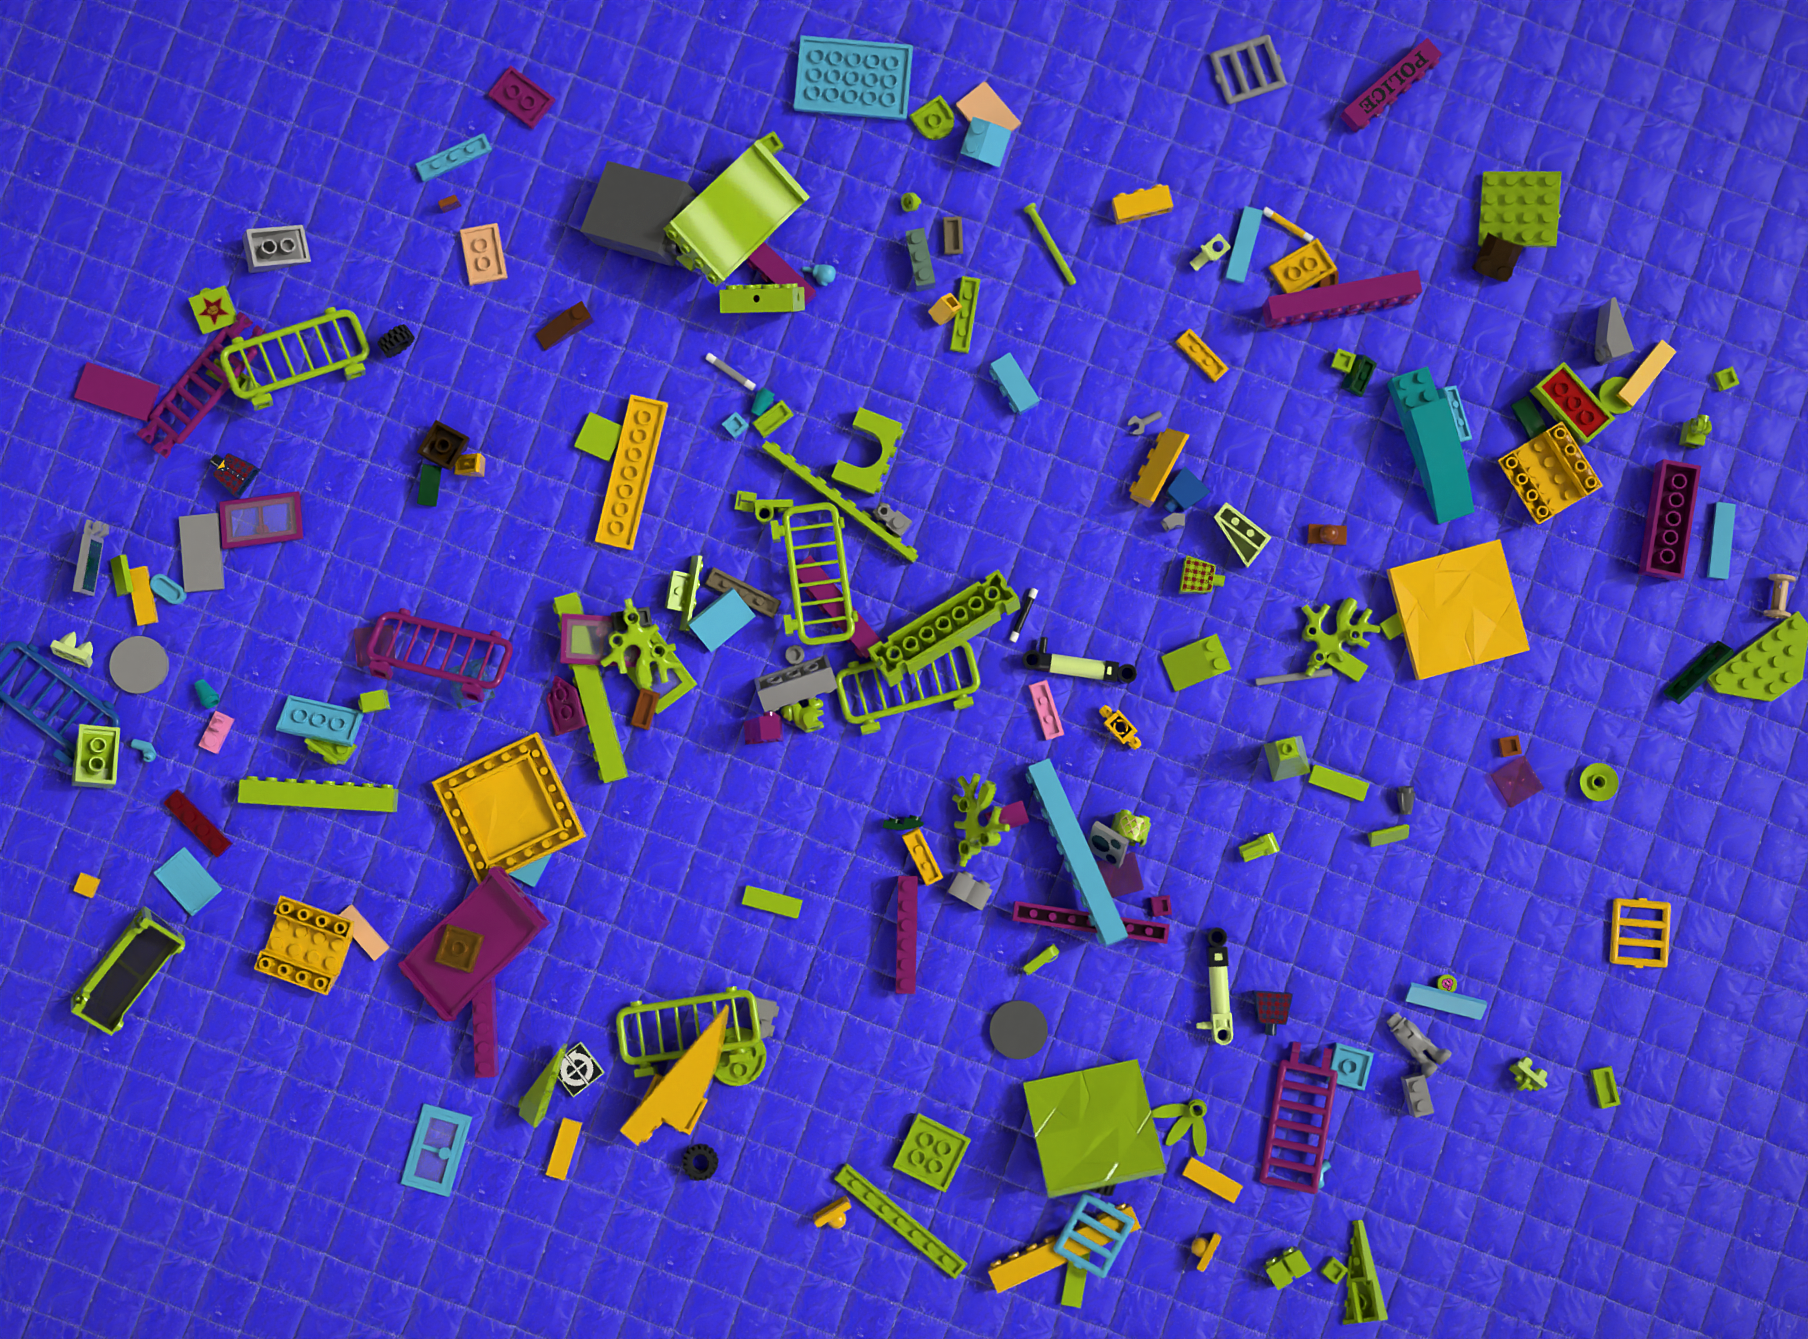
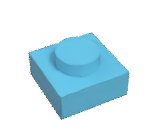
[722,412,749,439]

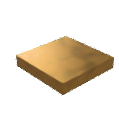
[435,924,485,973]

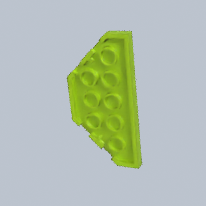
[1706,611,1808,702]

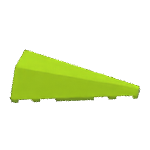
[1343,1220,1388,1325]

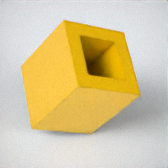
[928,293,963,326]

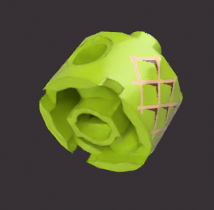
[1110,809,1151,847]

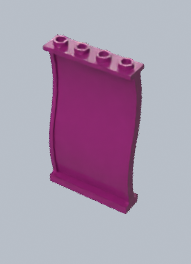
[397,866,550,1022]

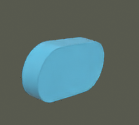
[150,574,187,605]

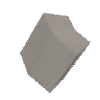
[1160,513,1185,532]

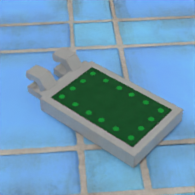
[73,519,109,596]

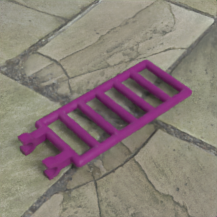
[1259,1041,1338,1194]

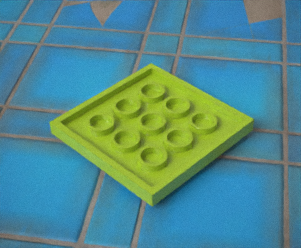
[1478,171,1561,248]

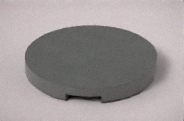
[990,1000,1048,1059]

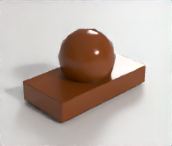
[1307,524,1347,546]

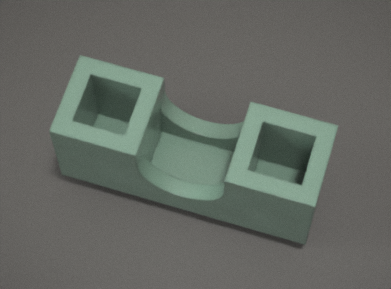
[905,228,936,292]

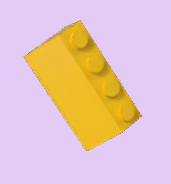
[1129,428,1189,508]

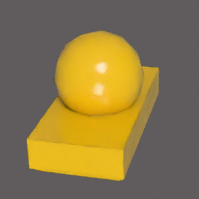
[813,1195,851,1229]
[1191,1233,1222,1272]

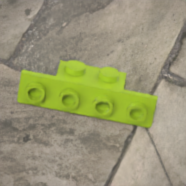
[665,555,703,631]

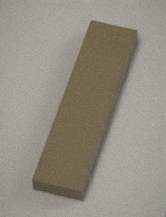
[705,567,782,619]

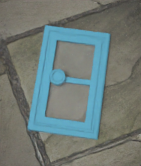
[401,1103,472,1197]

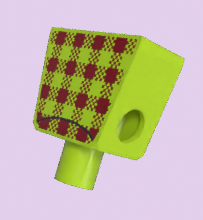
[1179,556,1225,594]

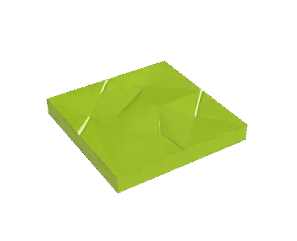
[1023,1059,1166,1198]

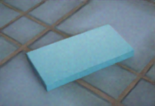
[276,695,364,747]

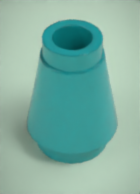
[751,387,775,416]
[194,679,220,709]

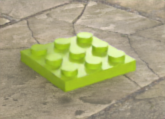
[893,1113,971,1193]

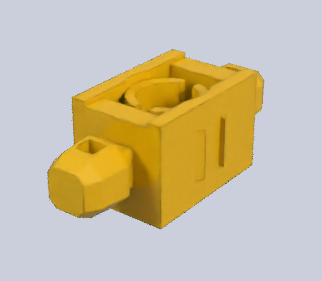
[1099,705,1141,750]

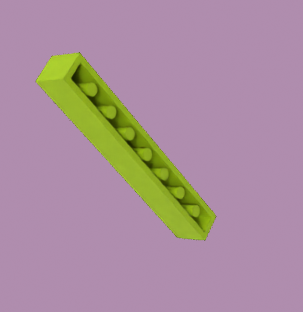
[238,776,399,812]

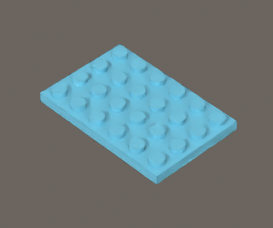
[794,35,913,121]

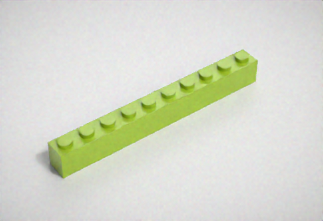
[552,592,629,784]

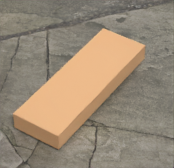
[338,904,390,961]

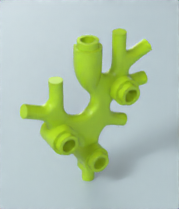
[1301,597,1380,677]
[600,598,682,688]
[952,773,1010,867]

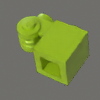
[1679,414,1712,449]

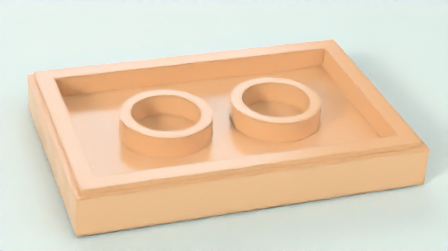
[956,81,1021,132]
[460,223,508,286]

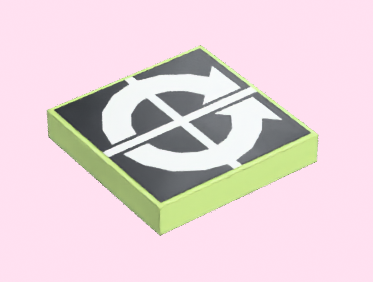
[558,1042,605,1097]

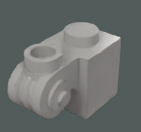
[872,502,912,538]
[749,996,780,1039]

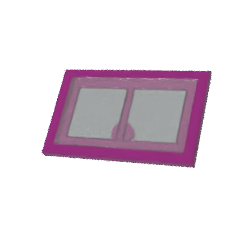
[219,491,304,549]
[560,613,641,667]

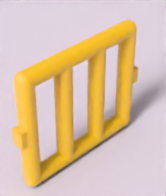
[1610,898,1671,968]

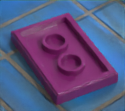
[488,65,556,130]

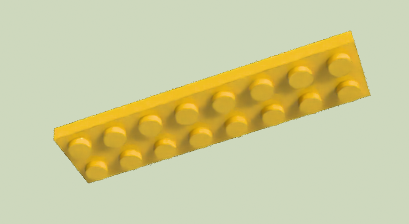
[595,394,668,551]

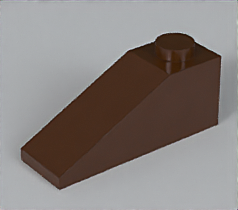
[536,301,594,351]

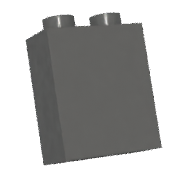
[580,161,698,267]

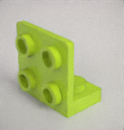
[304,738,358,765]

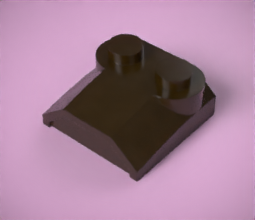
[1472,232,1524,282]
[417,420,470,471]

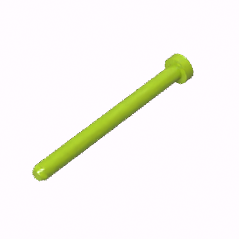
[1023,203,1076,285]

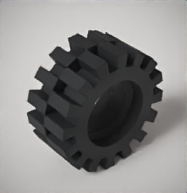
[377,324,415,358]
[682,1143,719,1181]

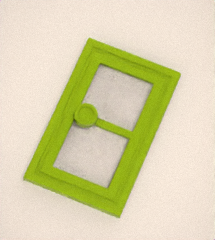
[609,627,698,714]

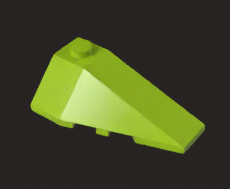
[518,1043,568,1128]

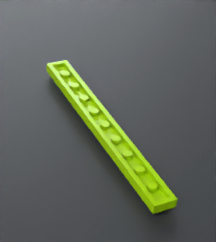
[762,440,918,564]

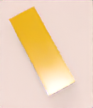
[1175,328,1229,383]
[129,566,159,626]
[901,827,943,886]
[546,1117,583,1180]
[1182,1157,1243,1203]

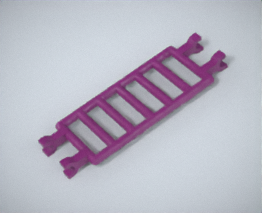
[137,312,266,459]

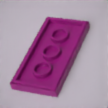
[74,362,160,422]

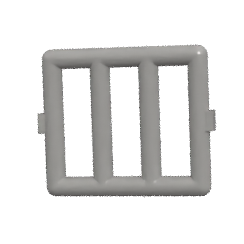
[1210,35,1287,105]

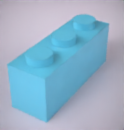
[989,352,1040,416]

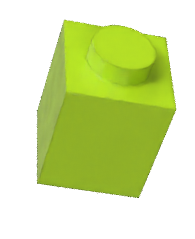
[358,689,390,714]

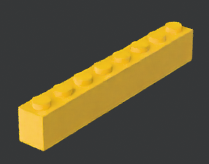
[987,1202,1141,1293]

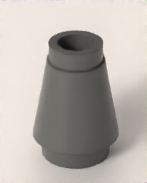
[1396,786,1416,815]

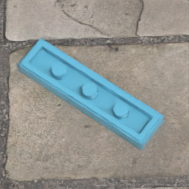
[415,133,493,183]
[1225,206,1263,284]
[1707,502,1736,580]
[1405,982,1487,1020]

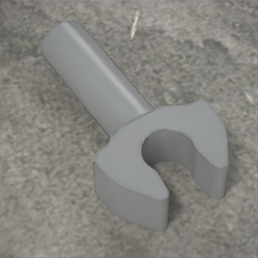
[1127,410,1162,436]

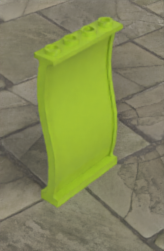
[663,139,810,287]

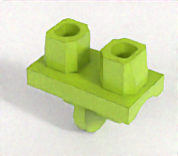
[1508,1056,1548,1092]

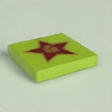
[188,285,237,335]

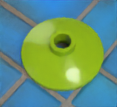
[1580,763,1619,801]

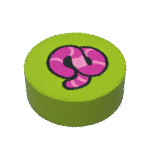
[1436,974,1457,993]

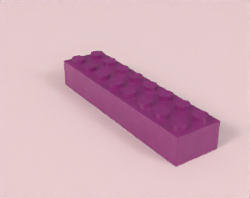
[1262,270,1422,329]

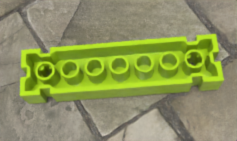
[868,570,1021,687]

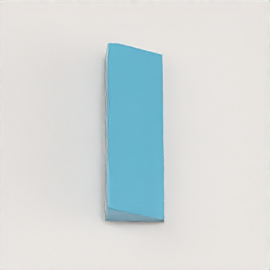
[1437,385,1472,443]

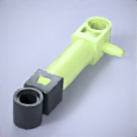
[1196,927,1233,1045]

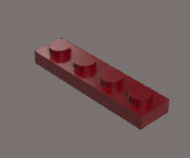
[163,789,233,857]

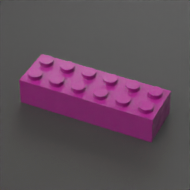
[1638,459,1701,581]

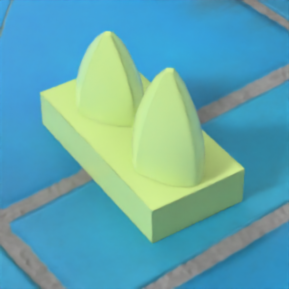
[50,631,93,668]

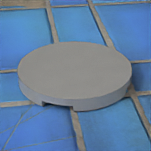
[109,636,169,694]

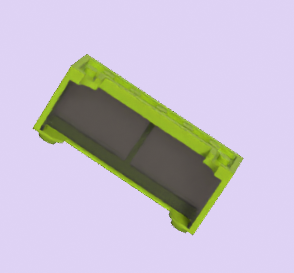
[70,906,185,1036]

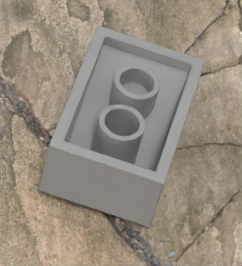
[242,225,311,273]
[1594,297,1635,366]

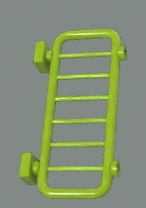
[220,307,370,411]
[770,502,858,645]
[835,641,981,736]
[616,986,761,1078]

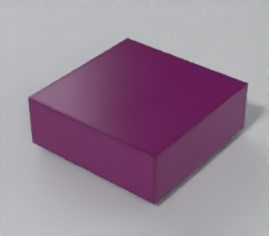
[1150,895,1172,917]

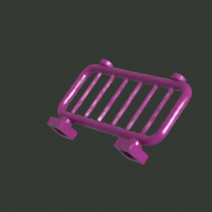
[366,608,513,703]

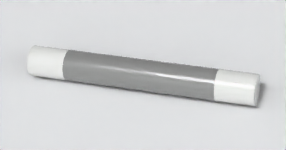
[705,353,756,391]

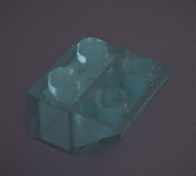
[448,657,496,709]

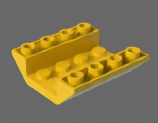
[1497,421,1603,526]
[254,895,354,995]

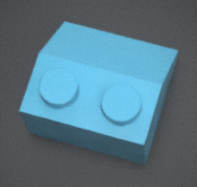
[961,117,1012,168]

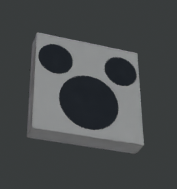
[1088,821,1129,869]

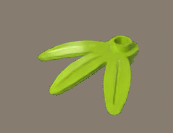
[1151,1099,1207,1157]

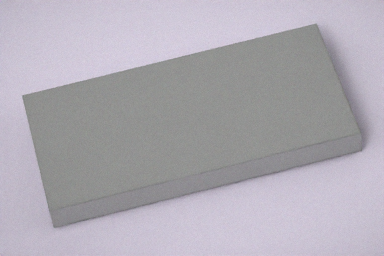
[179,513,225,593]

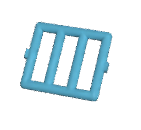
[1053,1192,1135,1278]

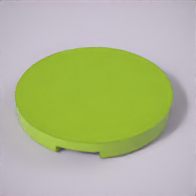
[714,1027,767,1086]

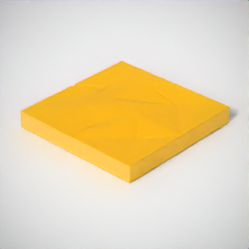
[1386,539,1530,680]
[432,732,587,885]

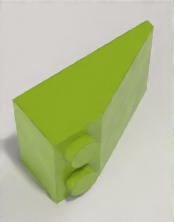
[1161,633,1231,692]
[71,724,120,789]

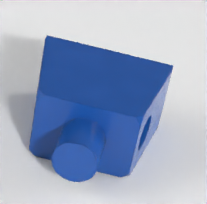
[1163,466,1211,513]

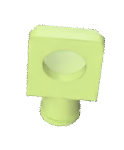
[1189,234,1231,271]

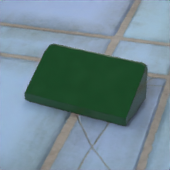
[1341,354,1377,397]

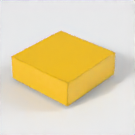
[73,873,101,898]

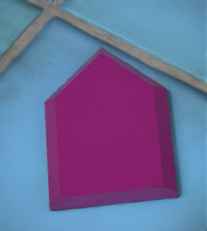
[546,676,586,736]

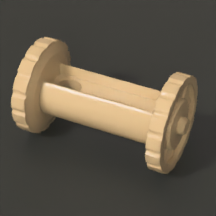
[1763,574,1796,619]

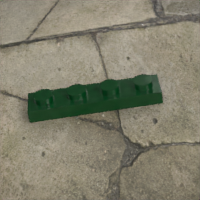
[1663,640,1734,704]

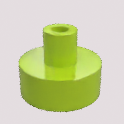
[901,192,921,212]

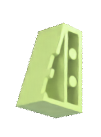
[1213,502,1272,568]

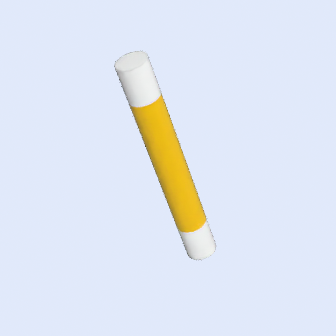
[1262,207,1314,243]

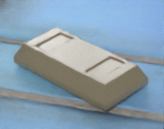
[943,216,963,255]

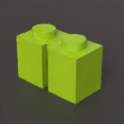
[1263,1246,1311,1290]

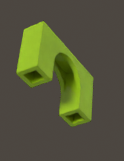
[831,407,904,497]

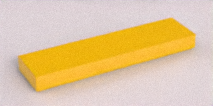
[1616,339,1676,407]

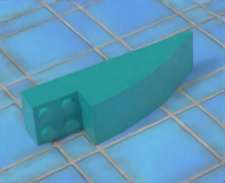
[1387,366,1475,525]

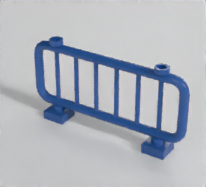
[0,641,120,768]

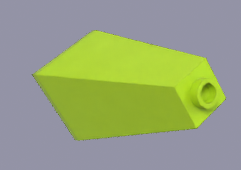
[1264,736,1311,782]

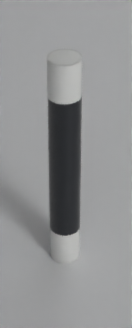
[1009,588,1038,643]

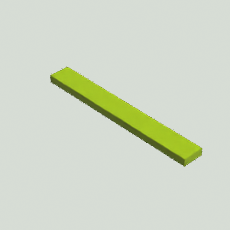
[834,1163,967,1279]

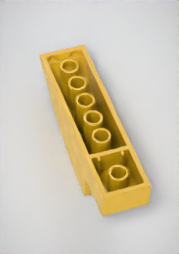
[620,1005,729,1146]

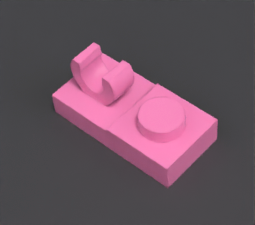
[198,711,235,754]

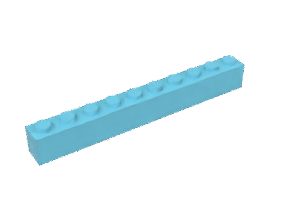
[1025,758,1128,947]

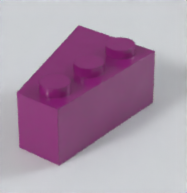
[743,712,784,745]

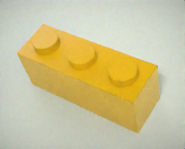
[1111,184,1174,225]

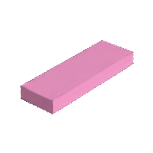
[1028,680,1064,740]

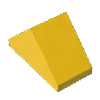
[454,453,486,477]

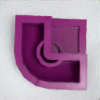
[984,800,1029,829]

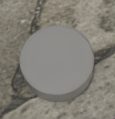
[785,645,805,665]

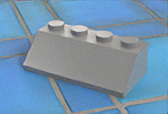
[754,654,838,712]

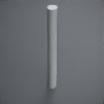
[1255,668,1332,686]

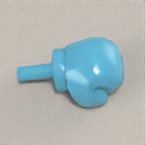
[803,265,836,286]

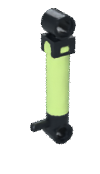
[1022,637,1137,684]

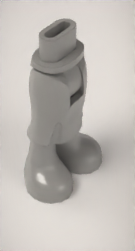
[1386,1012,1452,1078]

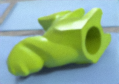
[781,697,824,733]

